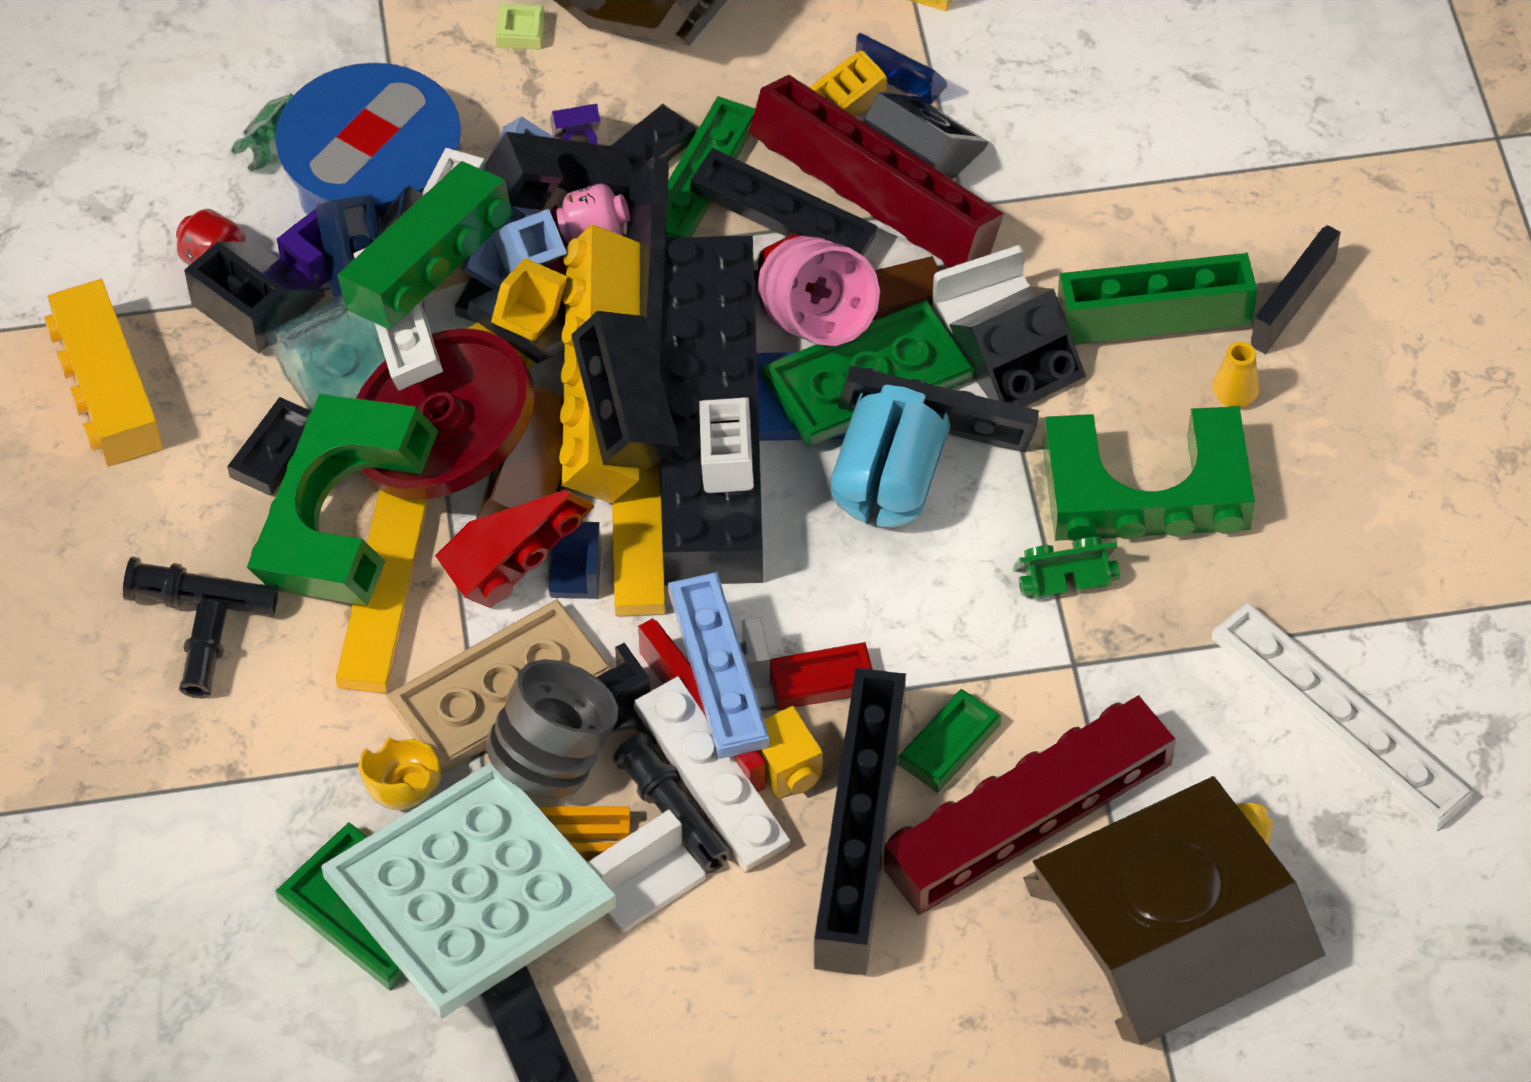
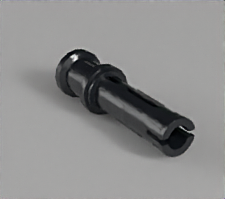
[123,556,279,618]
[613,733,732,873]

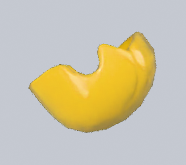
[358,737,442,810]

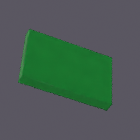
[275,822,405,991]

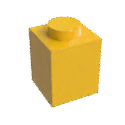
[758,706,823,800]

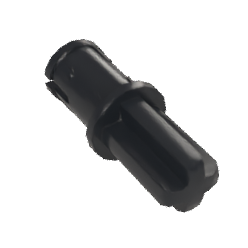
[179,598,227,699]

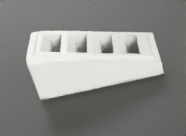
[699,398,754,493]

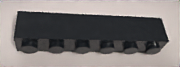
[814,668,906,975]

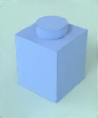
[491,209,567,276]

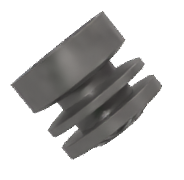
[485,659,618,798]

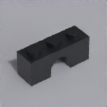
[485,131,635,210]

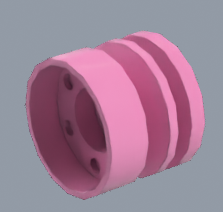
[757,236,880,346]

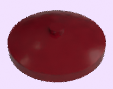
[356,328,535,500]

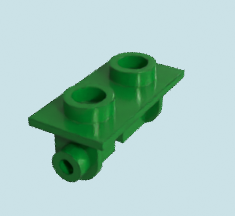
[1013,537,1120,600]

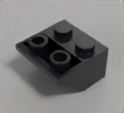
[184,241,325,354]
[949,286,1086,407]

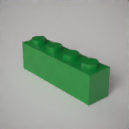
[337,161,513,330]
[1057,253,1257,344]

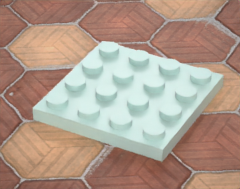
[321,762,617,1019]

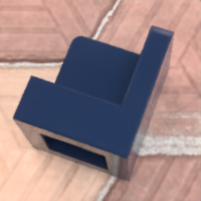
[548,522,602,599]

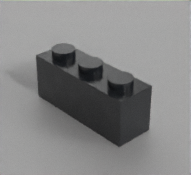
[571,311,679,469]

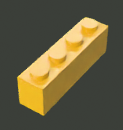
[44,278,163,467]

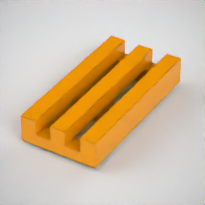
[537,806,631,861]

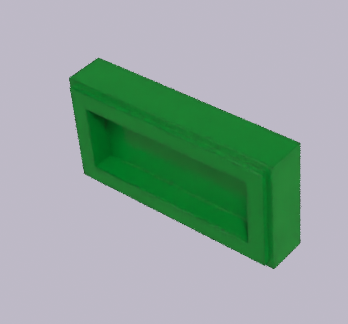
[898,688,1001,793]

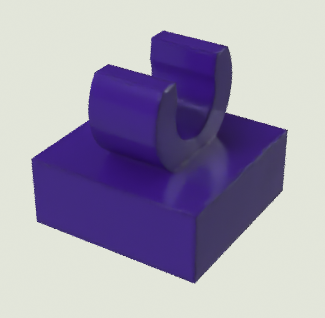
[550,103,601,144]

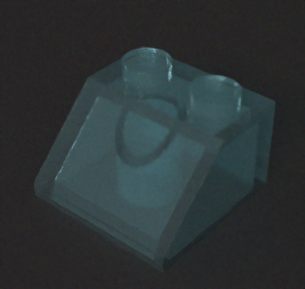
[265,294,386,411]

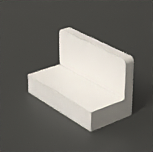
[932,245,1029,340]
[587,810,705,933]

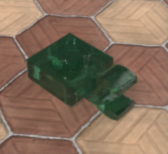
[231,93,294,172]

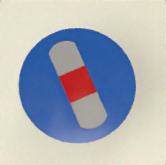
[275,63,461,217]

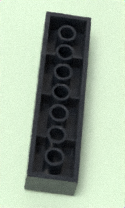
[660,236,763,586]

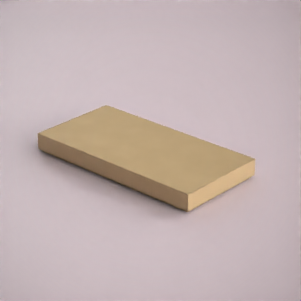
[386,598,612,775]

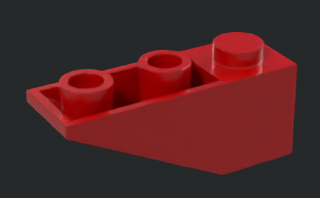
[435,490,595,608]

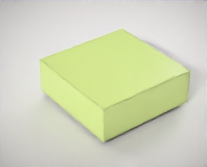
[495,4,545,49]

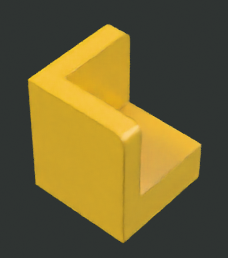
[491,258,568,340]

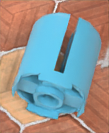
[830,385,951,528]

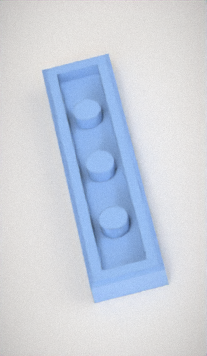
[668,572,769,759]

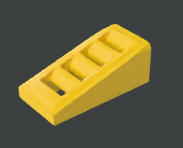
[810,50,887,116]

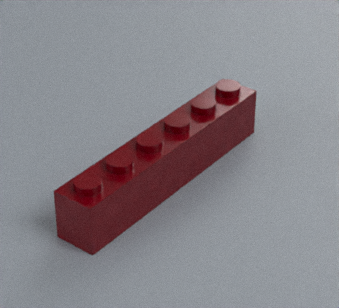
[748,74,1004,268]
[883,695,1176,915]

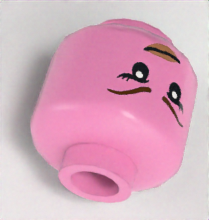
[557,184,630,244]

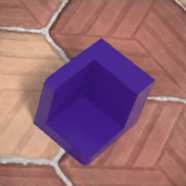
[276,208,330,288]

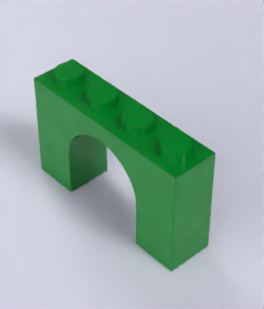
[247,394,438,606]
[1043,406,1255,542]

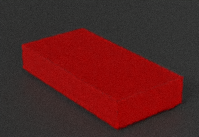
[770,642,873,711]

